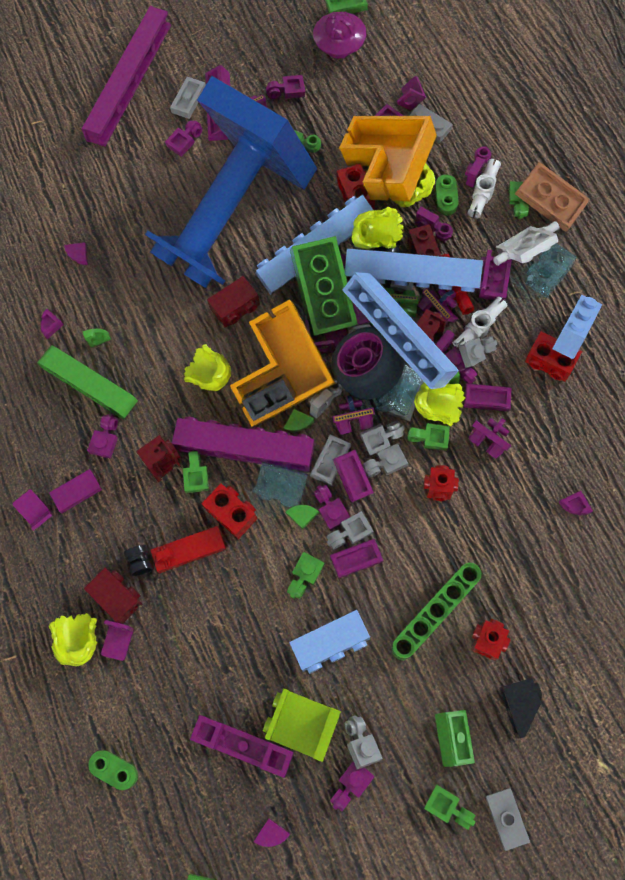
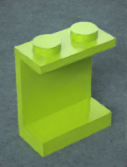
[263,689,341,762]

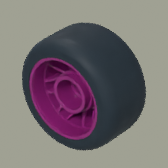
[331,327,404,400]

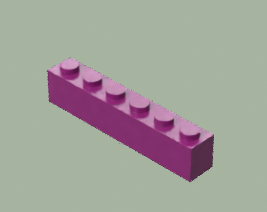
[172,417,315,472]

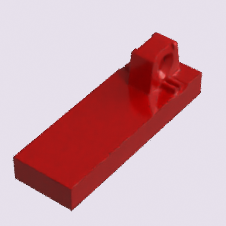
[151,526,226,573]

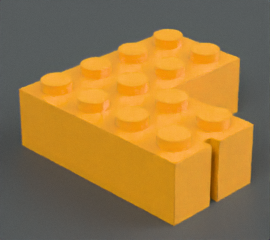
[339,116,437,202]
[230,299,336,427]

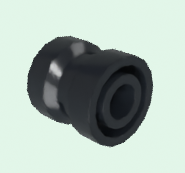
[124,545,154,576]

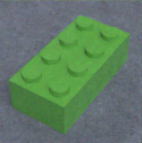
[290,236,358,337]

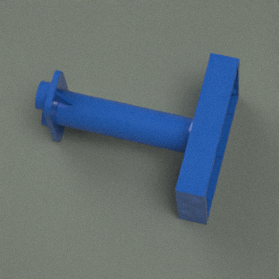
[145,76,317,288]

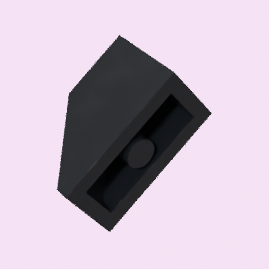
[499,678,542,738]

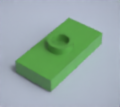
[325,0,368,14]

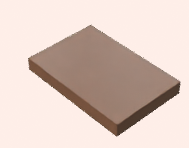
[515,162,590,232]

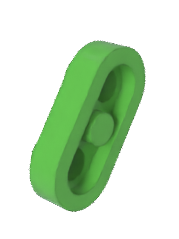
[435,175,458,216]
[88,750,138,790]

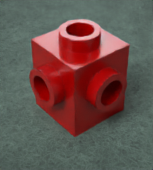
[424,465,459,501]
[471,619,510,661]

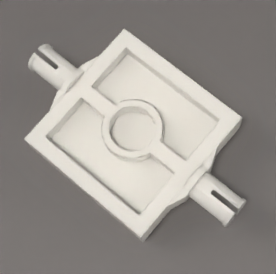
[493,221,560,266]

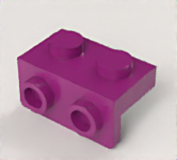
[476,249,512,302]

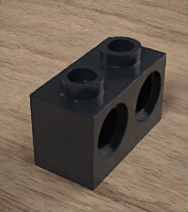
[242,374,296,421]

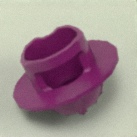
[313,12,366,59]

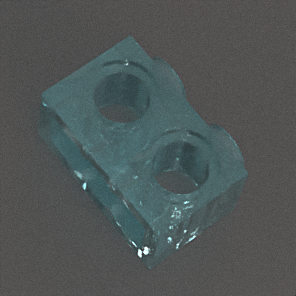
[526,243,577,298]

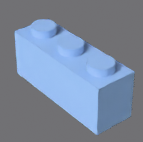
[552,295,602,359]
[289,610,370,674]

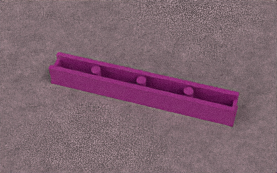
[82,5,171,147]

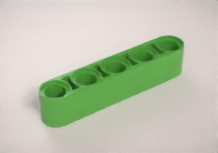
[37,345,138,419]
[392,563,482,660]

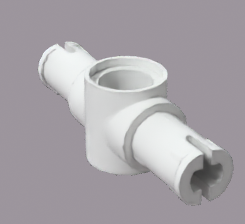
[468,159,501,219]
[453,297,507,348]

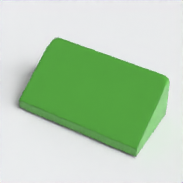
[435,710,475,767]

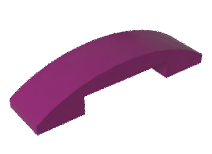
[190,715,294,778]

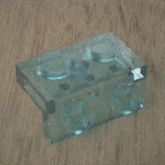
[376,365,422,415]
[253,462,308,507]

